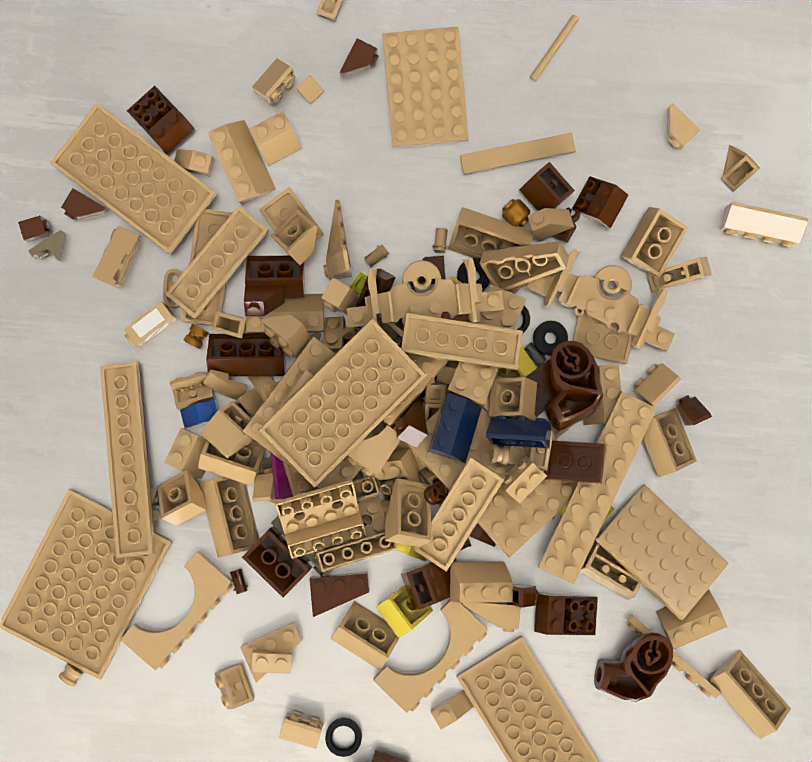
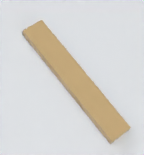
[460,132,576,175]

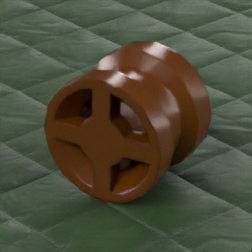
[424,482,448,505]

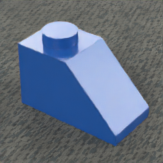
[180,399,219,428]

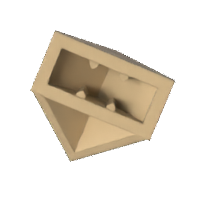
[721,144,760,191]

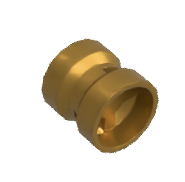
[183,324,209,349]

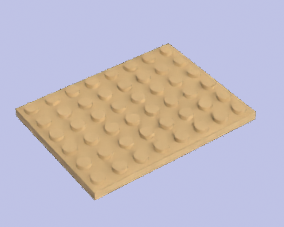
[405,374,578,558]
[0,489,172,679]

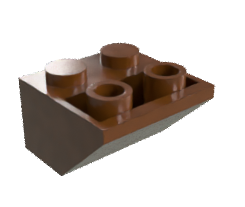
[519,162,575,211]
[572,176,629,228]

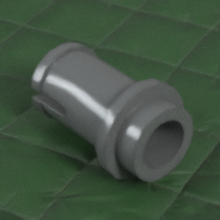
[524,342,547,367]

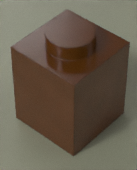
[18,215,51,242]

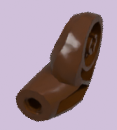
[546,341,603,431]
[594,632,673,702]

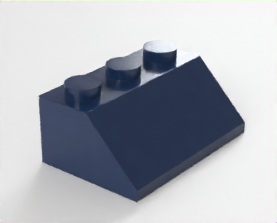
[428,393,482,463]
[486,416,551,449]

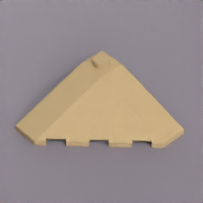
[323,200,352,280]

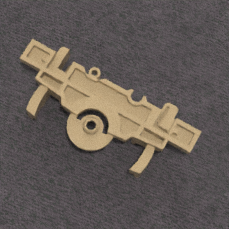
[527,249,675,352]
[346,258,504,328]

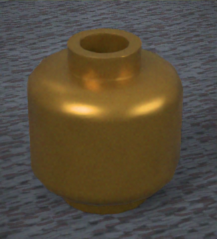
[502,199,530,227]

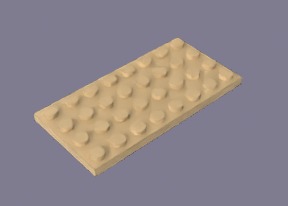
[50,103,217,255]
[258,319,427,488]
[456,636,599,762]

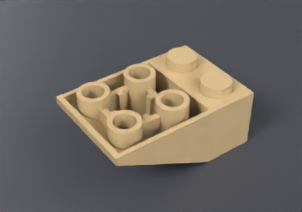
[374,448,420,501]

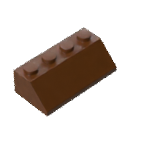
[206,333,286,377]

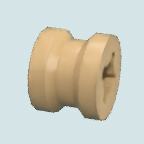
[490,444,509,465]
[58,663,83,687]

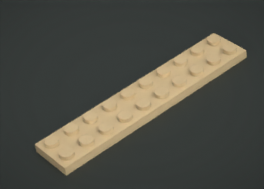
[100,361,155,558]
[538,391,657,584]

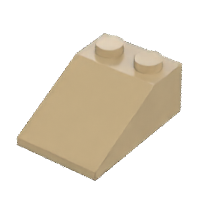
[385,478,431,547]

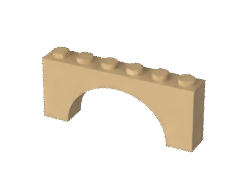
[277,370,400,476]
[120,551,233,670]
[373,600,488,713]

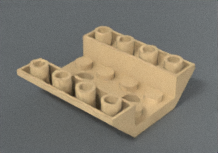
[315,475,397,572]
[275,480,367,559]

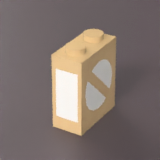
[124,301,178,347]

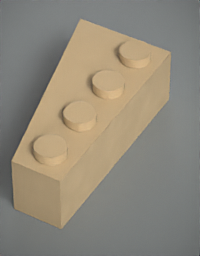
[480,241,569,291]

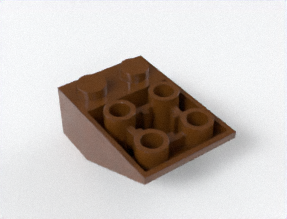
[127,85,195,154]
[401,558,457,610]
[534,593,598,635]

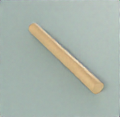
[530,14,579,81]

